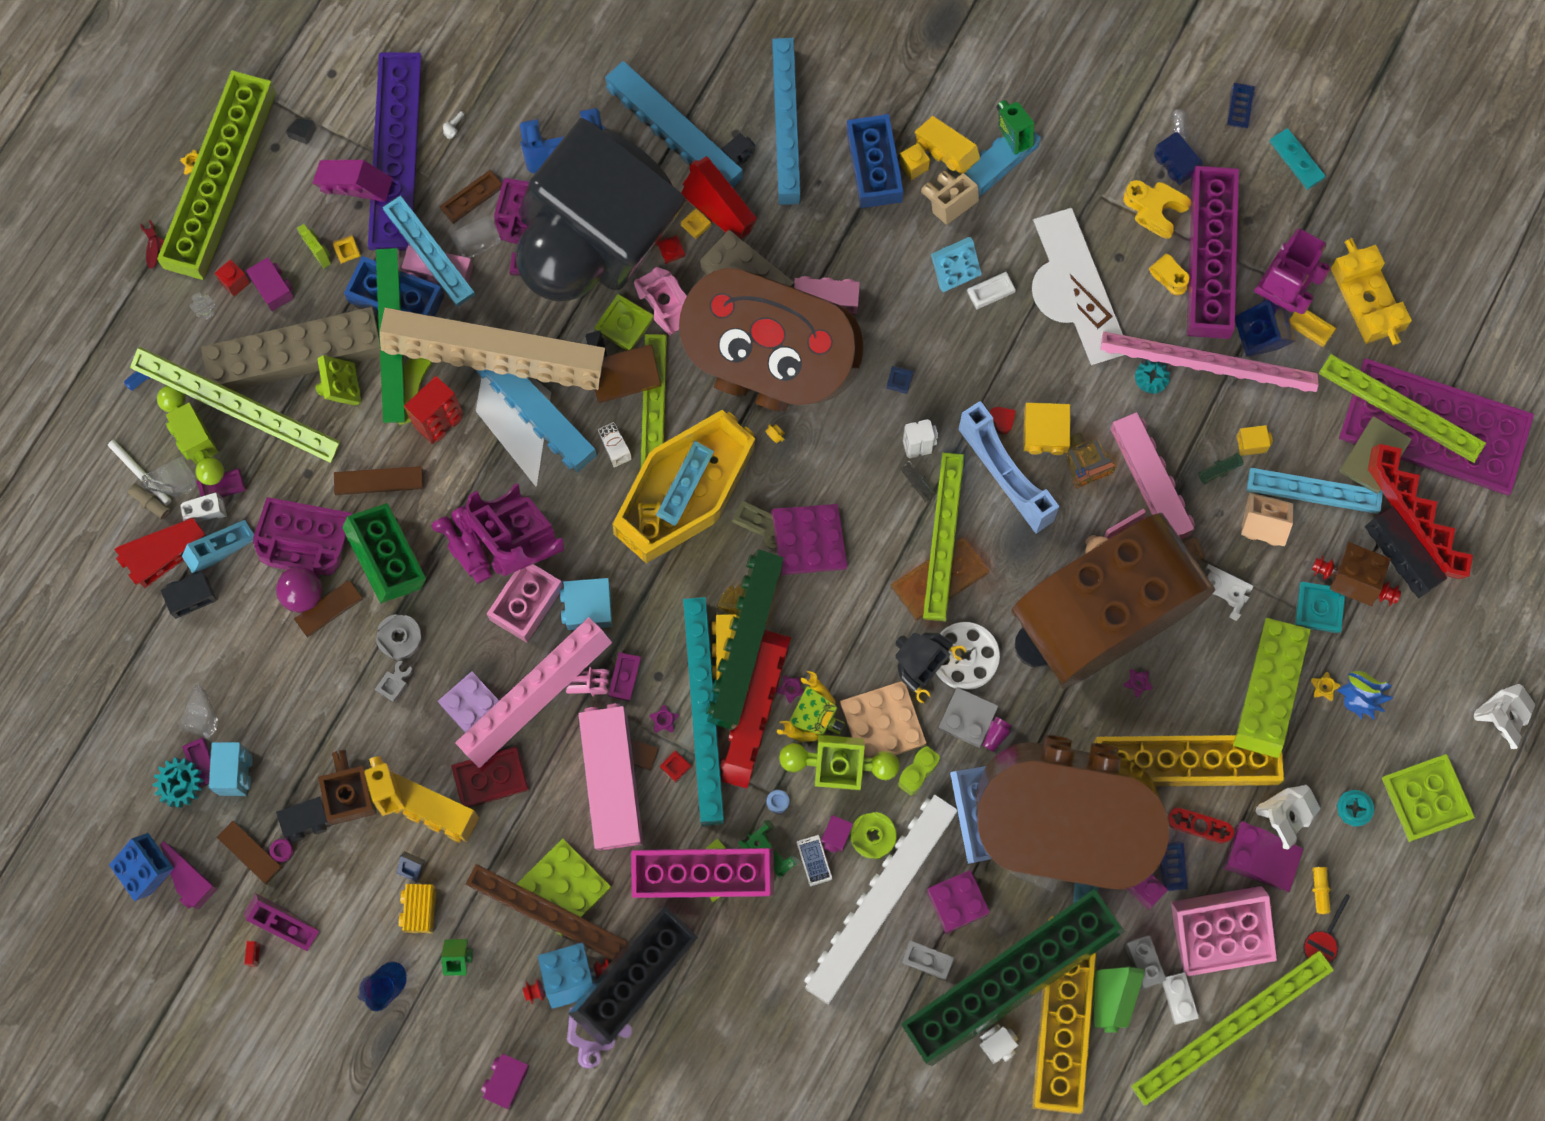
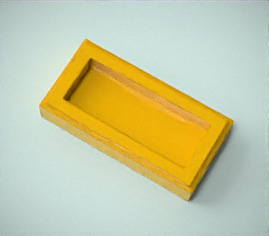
[1287,310,1336,347]

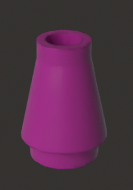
[982,717,1012,752]

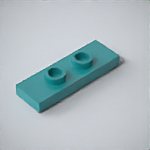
[1269,128,1326,190]

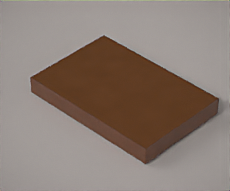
[595,344,662,403]

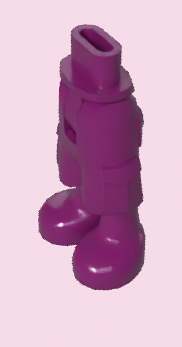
[431,506,493,584]

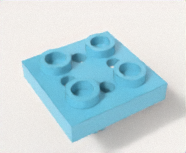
[931,237,982,292]

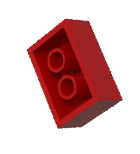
[404,376,464,444]

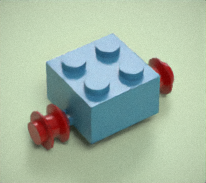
[522,942,611,1009]

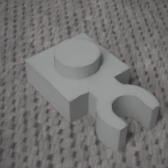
[375,660,413,703]

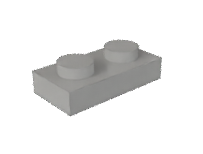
[902,941,954,980]

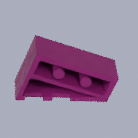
[312,160,393,202]

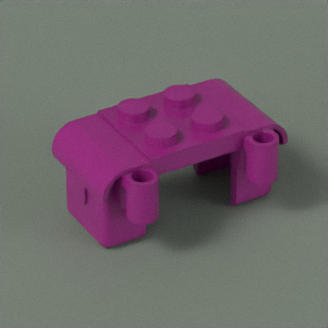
[1254,228,1331,314]

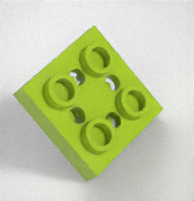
[316,355,361,406]

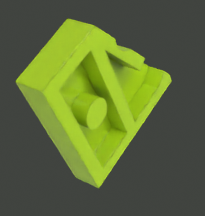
[297,224,331,269]

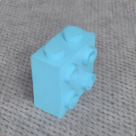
[560,578,613,630]

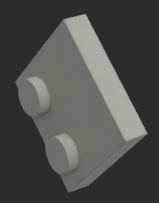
[938,688,998,748]

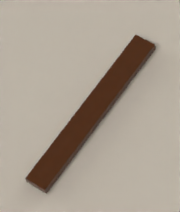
[465,864,628,960]

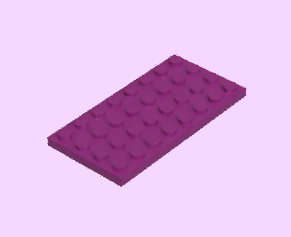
[1338,358,1534,496]

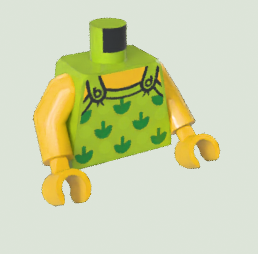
[777,671,845,743]

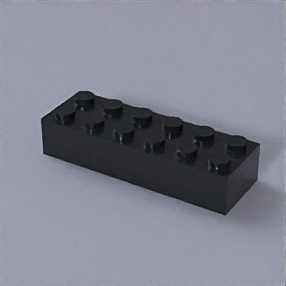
[568,905,698,1046]

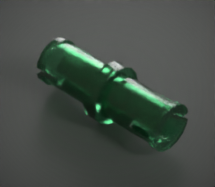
[1198,453,1244,484]

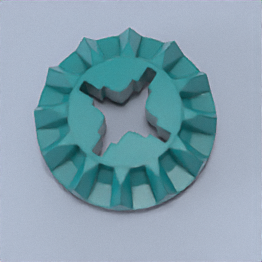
[1135,360,1170,394]
[1336,790,1374,827]

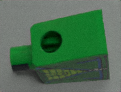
[996,100,1034,155]

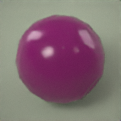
[275,566,323,613]

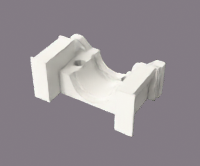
[1204,564,1253,621]

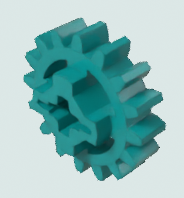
[152,758,204,808]

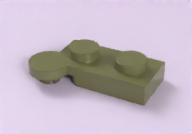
[732,500,777,549]

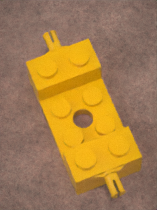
[1331,238,1412,345]

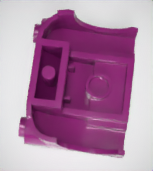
[458,483,564,576]

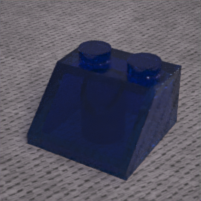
[1235,300,1296,357]

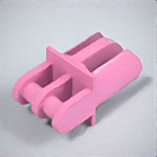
[566,667,609,697]

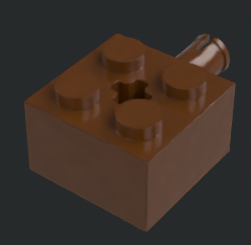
[318,750,377,825]

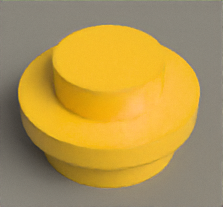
[765,424,785,444]

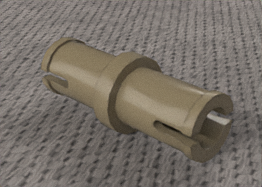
[127,482,171,520]

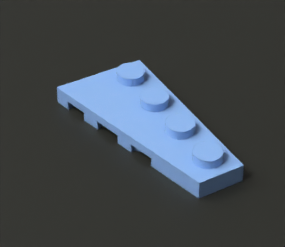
[950,766,991,864]

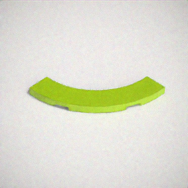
[398,320,460,425]

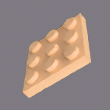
[840,681,926,758]

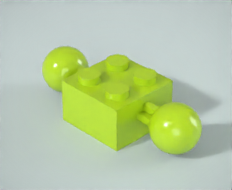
[157,385,224,485]
[779,735,900,790]

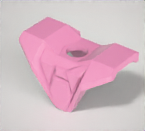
[634,267,687,336]

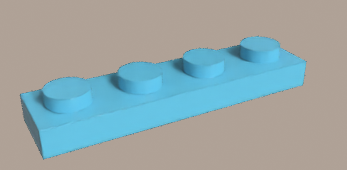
[656,441,714,526]

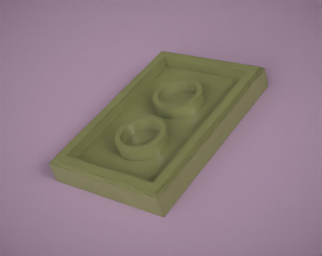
[1339,416,1412,495]

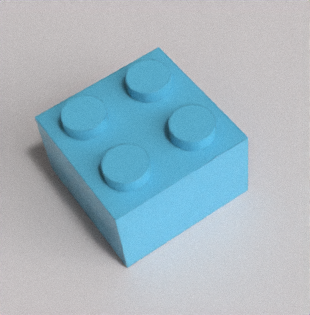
[209,742,253,796]

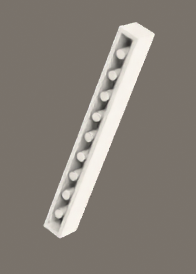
[804,795,958,1005]

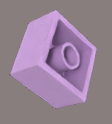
[438,672,499,733]

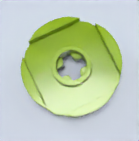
[851,812,896,859]

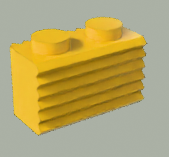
[399,884,436,934]

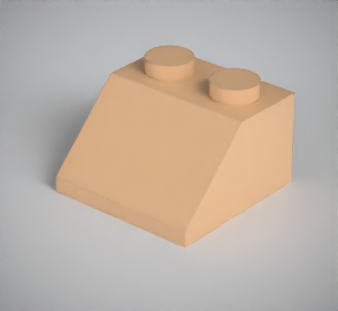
[1241,492,1293,546]

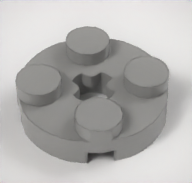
[376,614,423,661]

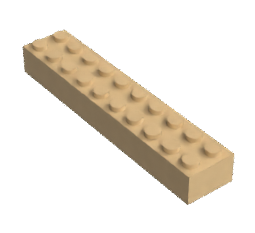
[380,308,605,390]

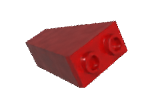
[681,156,757,239]
[114,518,207,588]

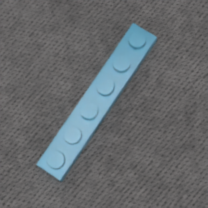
[383,196,475,307]
[1246,468,1383,514]

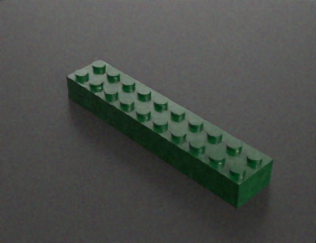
[901,888,1126,1066]

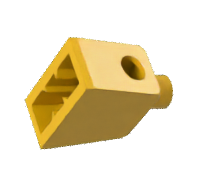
[365,756,405,816]

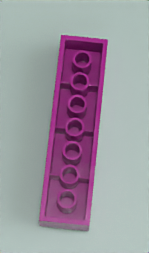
[1186,166,1239,339]

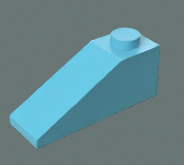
[182,520,254,573]

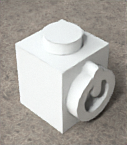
[980,1024,1018,1064]

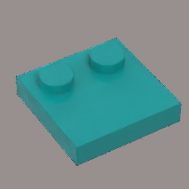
[1295,582,1345,633]

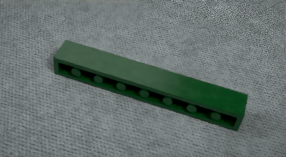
[706,549,784,730]

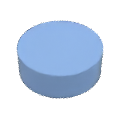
[767,790,790,814]

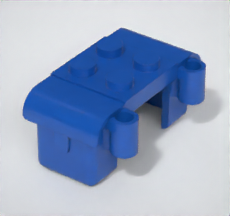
[520,108,605,174]

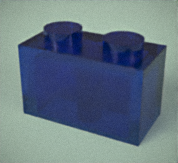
[1154,131,1203,186]

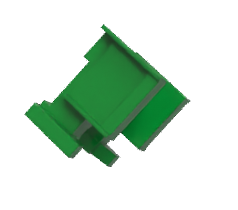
[738,820,801,881]

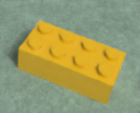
[393,772,480,843]

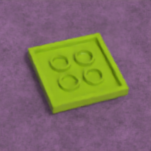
[1382,754,1475,842]
[517,839,611,937]

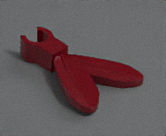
[140,220,164,269]

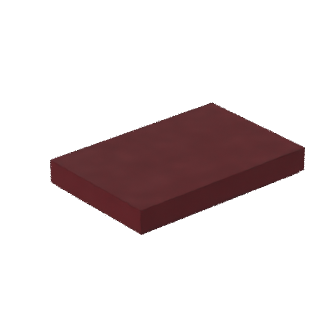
[451,746,529,808]

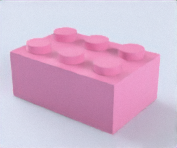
[487,564,564,643]

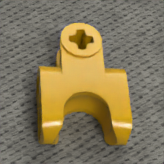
[1123,180,1191,239]

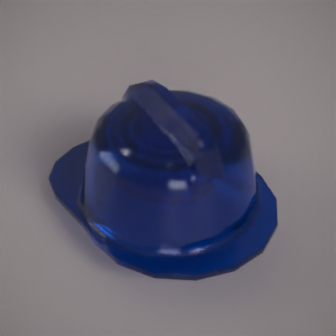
[357,961,407,1012]

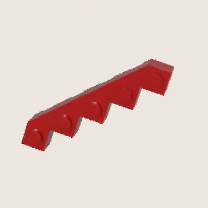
[1368,444,1473,580]
[720,630,792,789]

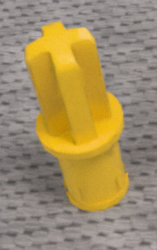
[1312,867,1331,914]

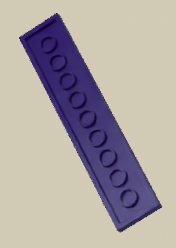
[368,52,422,251]

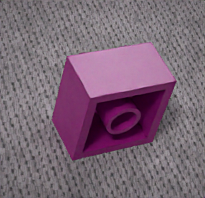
[927,870,990,934]

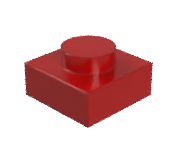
[657,235,685,264]

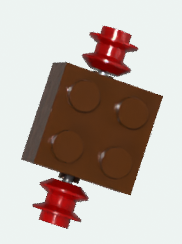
[1311,542,1401,606]

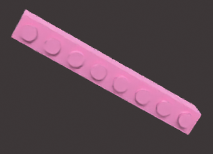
[455,617,612,768]

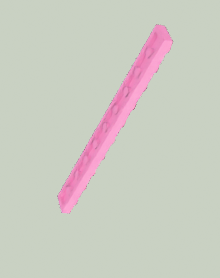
[1100,331,1319,392]

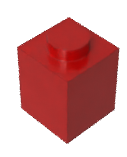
[214,259,250,297]

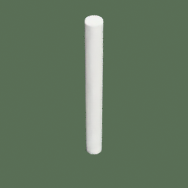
[108,440,172,506]

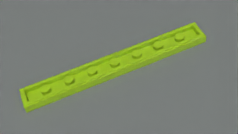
[641,334,667,468]
[1318,354,1486,463]
[923,452,964,621]

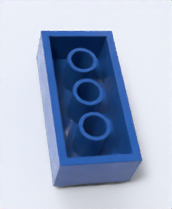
[846,114,903,209]
[344,256,444,317]

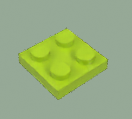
[594,294,654,351]

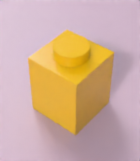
[899,143,930,180]
[1236,425,1273,456]

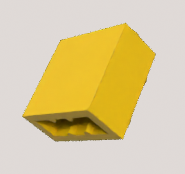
[1023,403,1070,455]

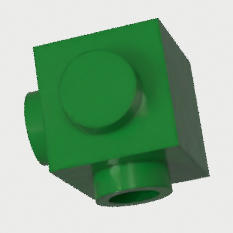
[441,939,473,976]

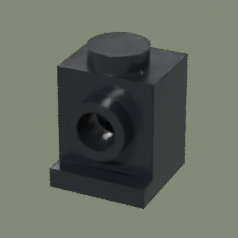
[721,133,755,166]

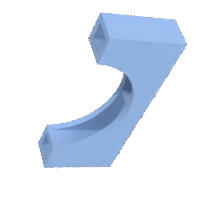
[959,401,1060,533]

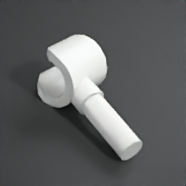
[443,111,464,139]

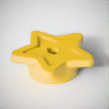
[180,150,198,175]
[1311,672,1340,701]

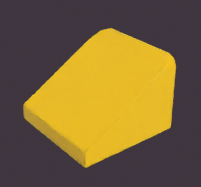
[332,235,361,263]

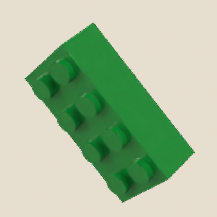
[342,503,426,604]

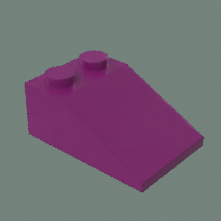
[1223,822,1303,893]

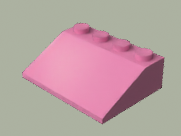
[1171,886,1277,977]

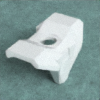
[1474,684,1535,749]
[1256,785,1320,849]

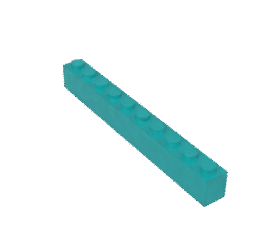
[683,597,724,826]

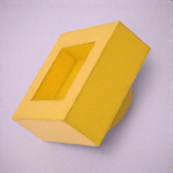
[681,209,711,239]

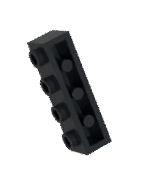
[1365,506,1448,599]

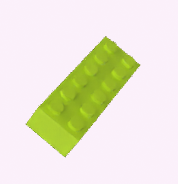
[1233,618,1311,758]

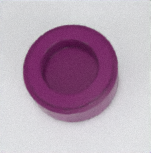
[270,839,294,863]

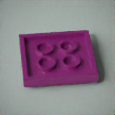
[772,504,847,575]

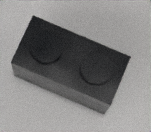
[161,572,217,619]
[276,796,332,842]

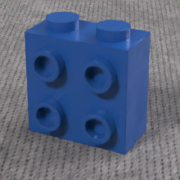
[109,833,174,901]

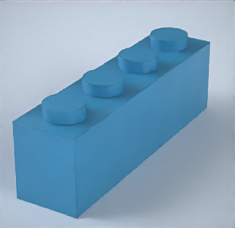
[964,131,1041,197]

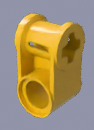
[1149,254,1189,296]
[638,501,661,544]

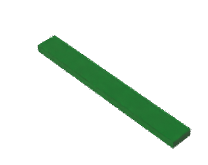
[376,248,406,424]

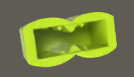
[898,746,940,796]

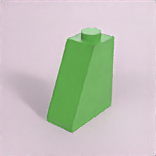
[1093,967,1144,1033]

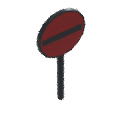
[1303,894,1350,964]

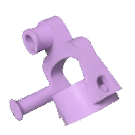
[567,1008,632,1068]

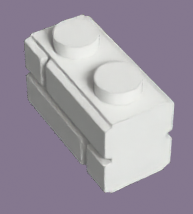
[903,419,938,459]

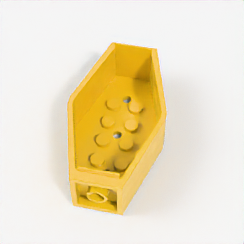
[613,410,755,564]

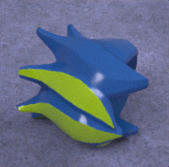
[1337,671,1393,720]

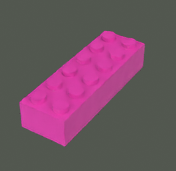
[631,848,774,898]

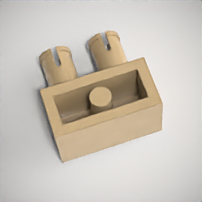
[921,171,979,225]

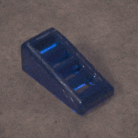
[1226,83,1255,129]
[1160,841,1188,891]

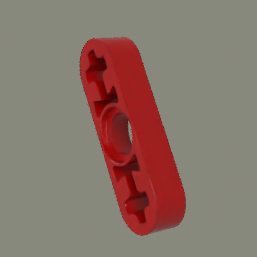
[1167,808,1234,844]

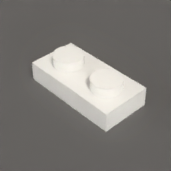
[1162,972,1199,1025]

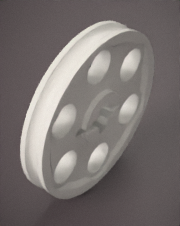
[936,622,1000,690]

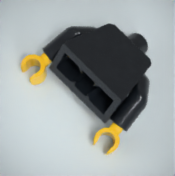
[895,632,966,703]

